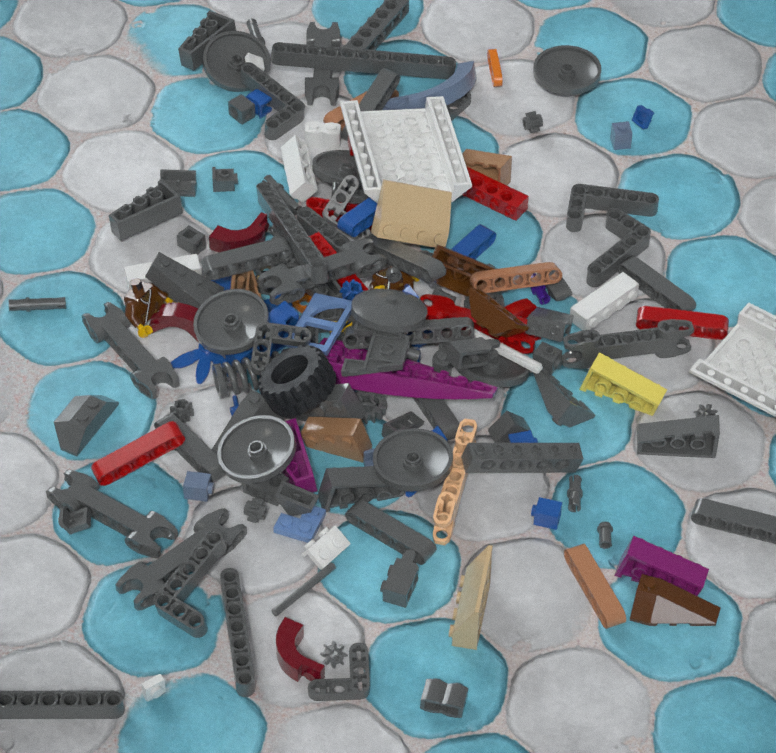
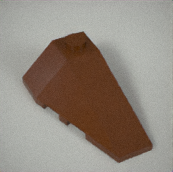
[630,574,721,626]

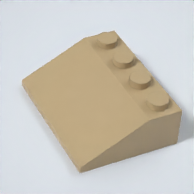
[371,179,452,248]
[449,545,493,650]

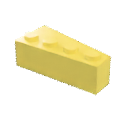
[579,353,667,416]

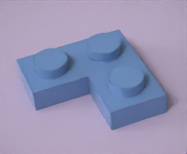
[273,506,326,543]

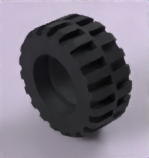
[258,345,336,418]

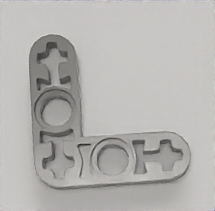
[322,175,370,240]

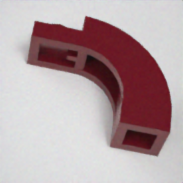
[209,212,269,253]
[149,302,199,342]
[276,617,325,682]

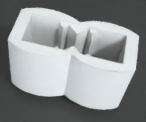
[305,121,341,150]

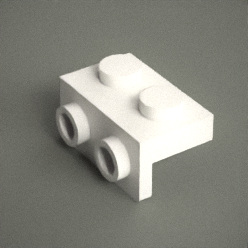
[301,525,351,570]

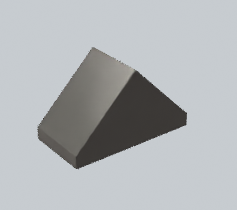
[488,411,532,443]
[274,481,319,516]

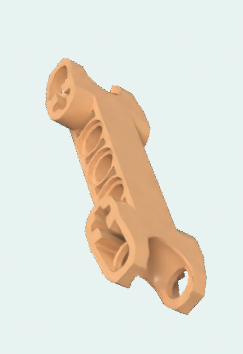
[433,418,477,546]

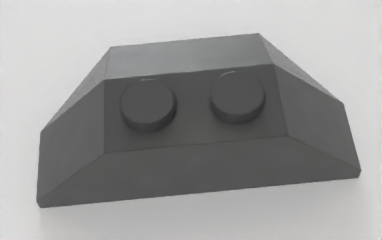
[54,395,119,456]

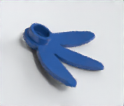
[171,343,230,384]

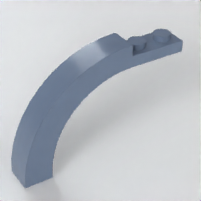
[382,61,477,110]

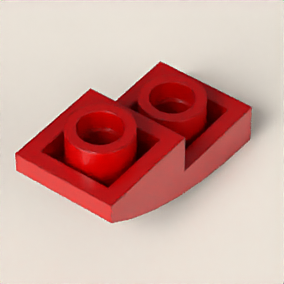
[504,298,537,319]

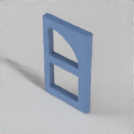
[285,293,352,356]

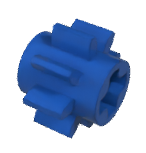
[339,279,364,301]

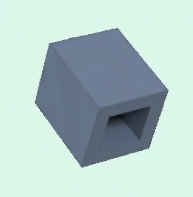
[610,121,632,150]
[183,471,214,502]

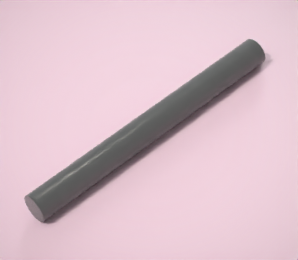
[271,562,336,617]

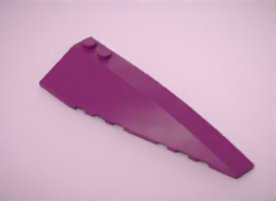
[319,337,498,399]

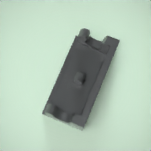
[159,169,197,197]

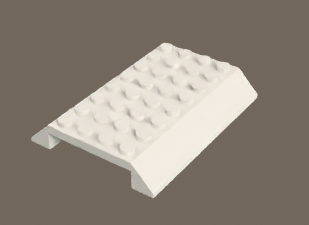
[340,96,472,203]
[689,303,776,417]

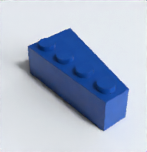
[225,301,299,372]

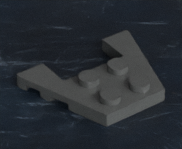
[341,321,410,377]

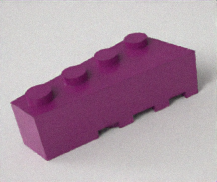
[282,418,317,493]
[614,536,709,596]

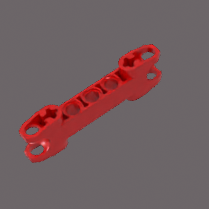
[420,294,542,354]

